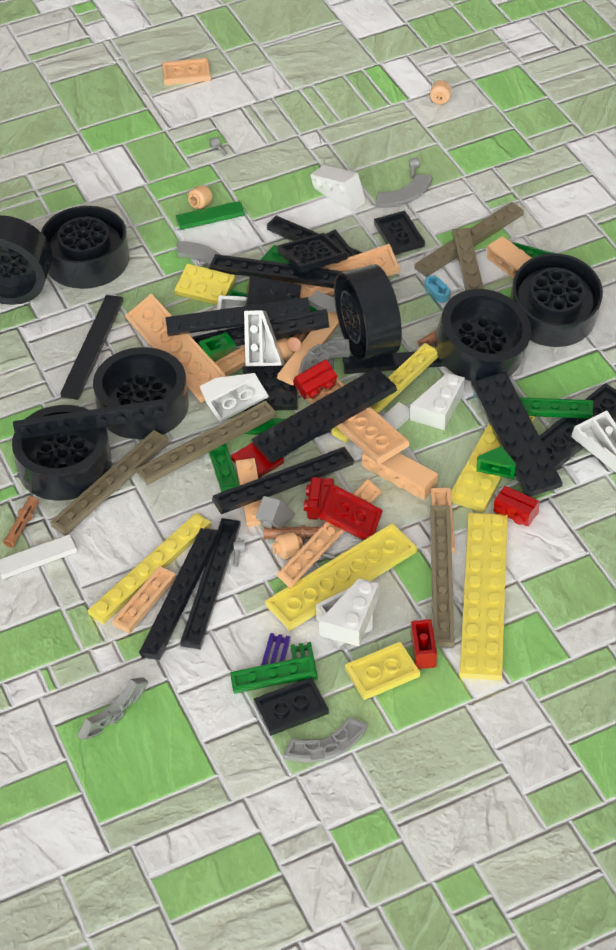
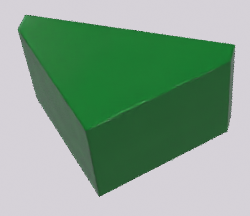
[199,332,237,362]
[476,446,516,479]

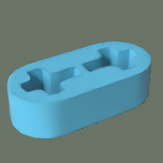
[425,276,450,303]

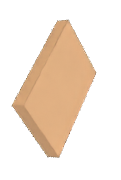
[162,58,211,85]

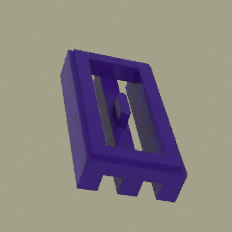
[261,633,290,666]

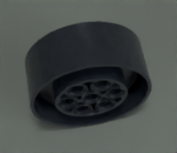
[41,206,130,289]
[0,215,52,305]
[510,253,603,347]
[334,264,402,361]
[434,289,531,382]
[93,347,189,440]
[12,405,112,501]

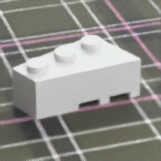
[310,165,366,212]
[244,311,285,366]
[410,373,465,430]
[571,411,616,472]
[319,579,379,646]

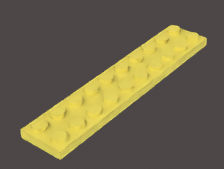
[460,512,508,681]

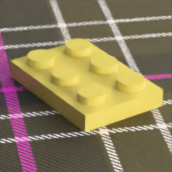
[174,264,236,305]
[345,642,420,700]

